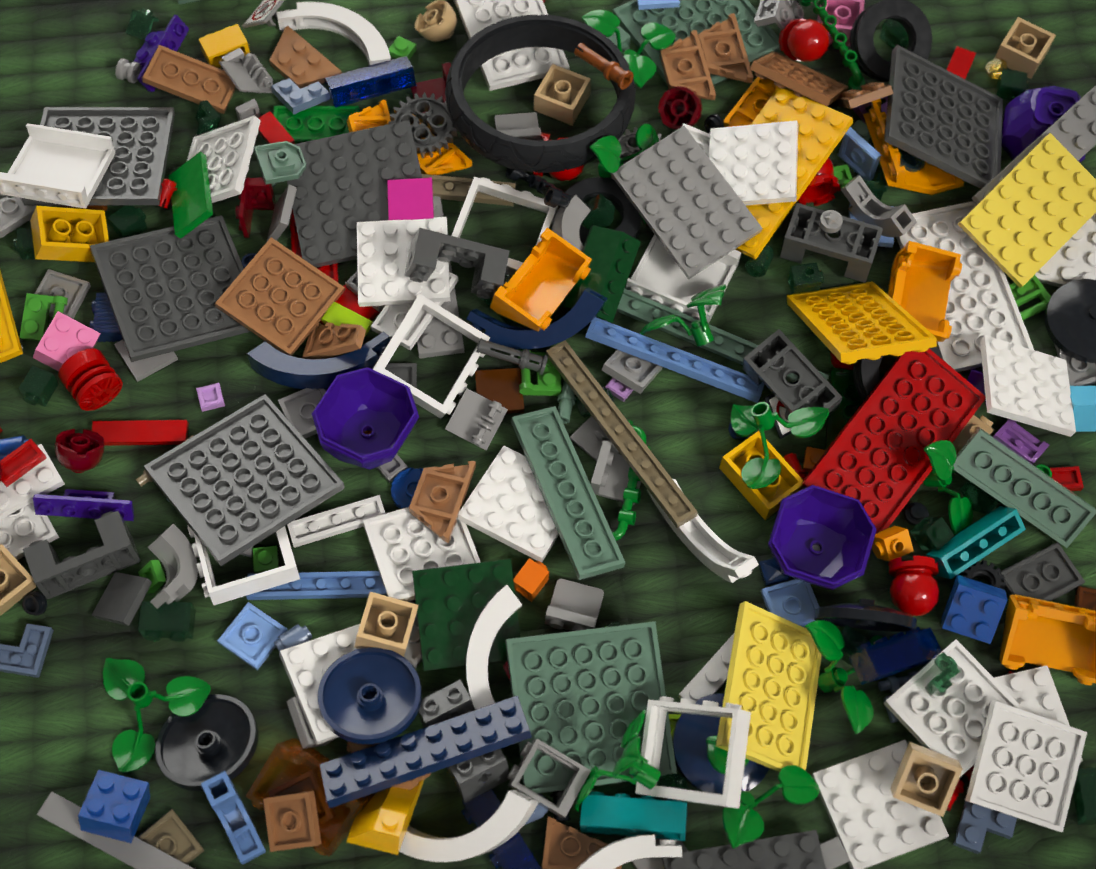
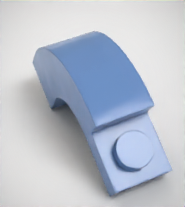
[201,771,266,865]

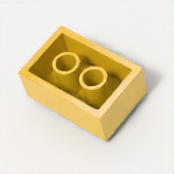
[30,206,109,262]
[719,431,804,520]

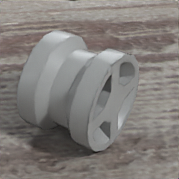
[115,58,141,83]

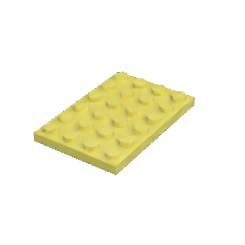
[958,133,1096,288]
[716,601,822,772]

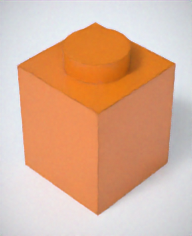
[513,558,549,602]

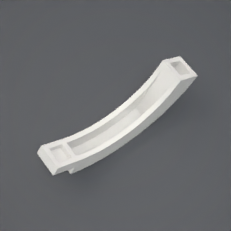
[277,2,392,74]
[647,479,759,583]
[466,585,522,710]
[399,789,539,862]
[577,834,682,869]

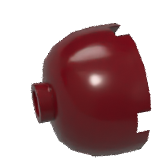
[658,86,703,130]
[55,429,105,473]

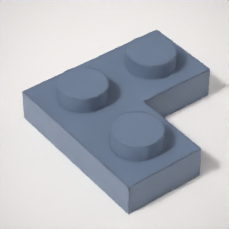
[271,78,330,115]
[0,624,54,678]
[953,799,1017,854]

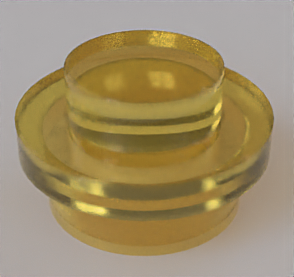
[985,59,1007,78]

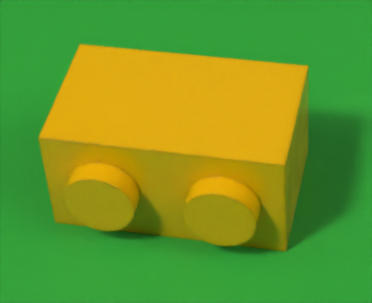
[199,24,250,68]

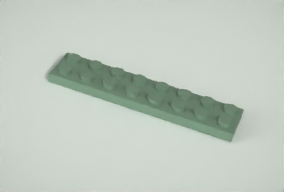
[511,406,625,580]

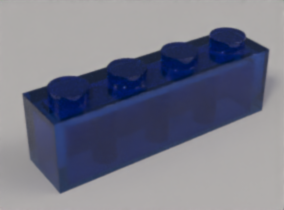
[325,56,417,108]
[849,627,942,685]
[461,789,541,869]

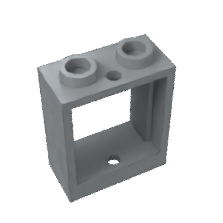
[507,738,591,818]

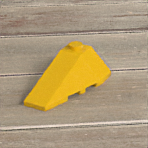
[347,780,424,855]

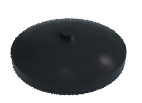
[1044,279,1096,363]
[814,599,917,632]
[155,694,259,791]

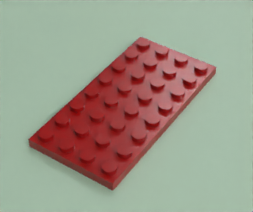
[801,348,986,533]

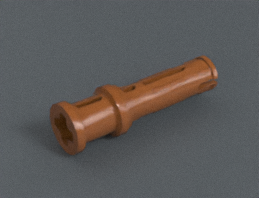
[574,43,634,90]

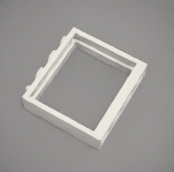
[452,177,558,276]
[373,293,490,419]
[187,526,300,605]
[635,696,751,809]

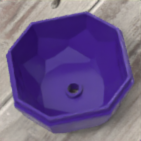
[1001,86,1086,163]
[312,367,419,470]
[768,485,877,590]

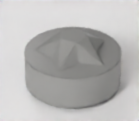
[819,210,843,233]

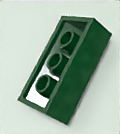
[562,225,641,323]

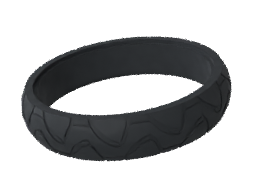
[445,14,636,173]

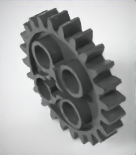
[388,93,458,158]

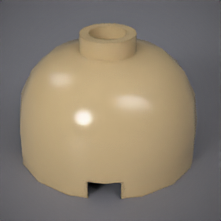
[415,0,457,42]

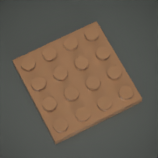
[750,52,848,107]
[215,237,345,356]

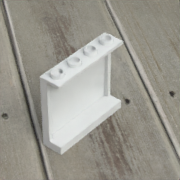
[0,123,116,209]
[626,234,741,324]

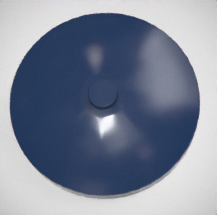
[317,647,422,744]
[672,694,769,795]

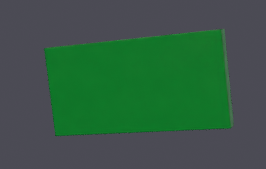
[273,106,360,144]
[169,151,213,239]

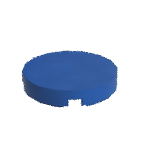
[391,467,423,509]

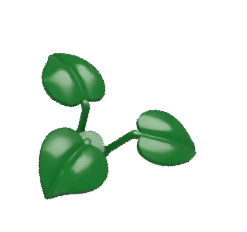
[581,10,676,88]
[590,124,659,224]
[640,284,726,346]
[731,402,829,489]
[923,440,973,536]
[805,620,899,734]
[103,658,211,773]
[575,709,661,812]
[706,735,820,848]

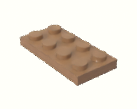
[142,45,236,114]
[837,82,893,109]

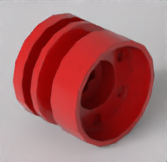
[58,348,123,411]

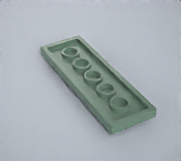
[953,427,1096,548]

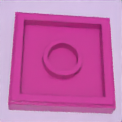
[387,177,434,220]

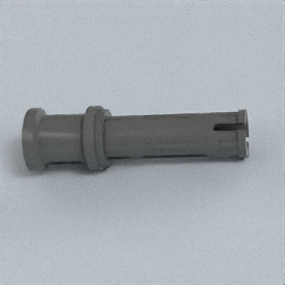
[476,338,548,375]

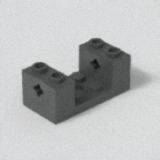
[780,203,883,283]
[404,228,509,299]
[743,329,842,417]
[23,511,141,600]
[418,680,510,803]

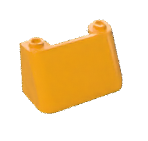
[490,227,592,332]
[887,241,962,342]
[999,595,1096,685]

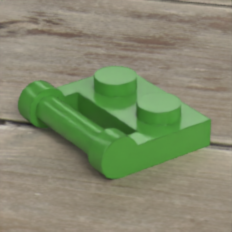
[1009,275,1051,320]
[19,293,68,341]
[518,349,561,396]

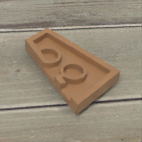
[302,322,366,359]
[542,816,622,869]

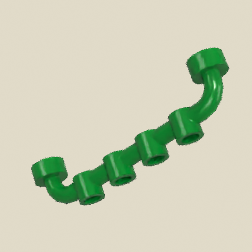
[798,0,865,90]
[612,420,651,541]

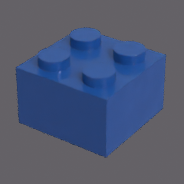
[941,575,1007,644]
[78,770,150,843]

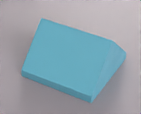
[1070,386,1096,432]

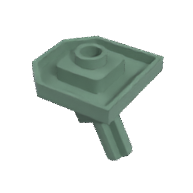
[254,141,306,189]

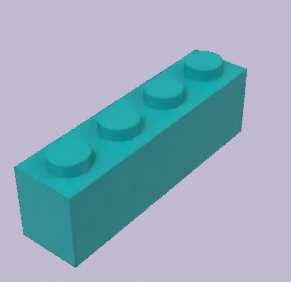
[926,506,1026,579]
[580,792,687,841]

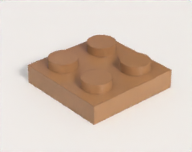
[263,791,321,852]

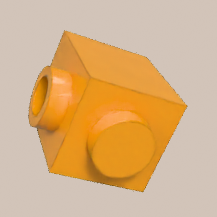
[872,526,914,562]

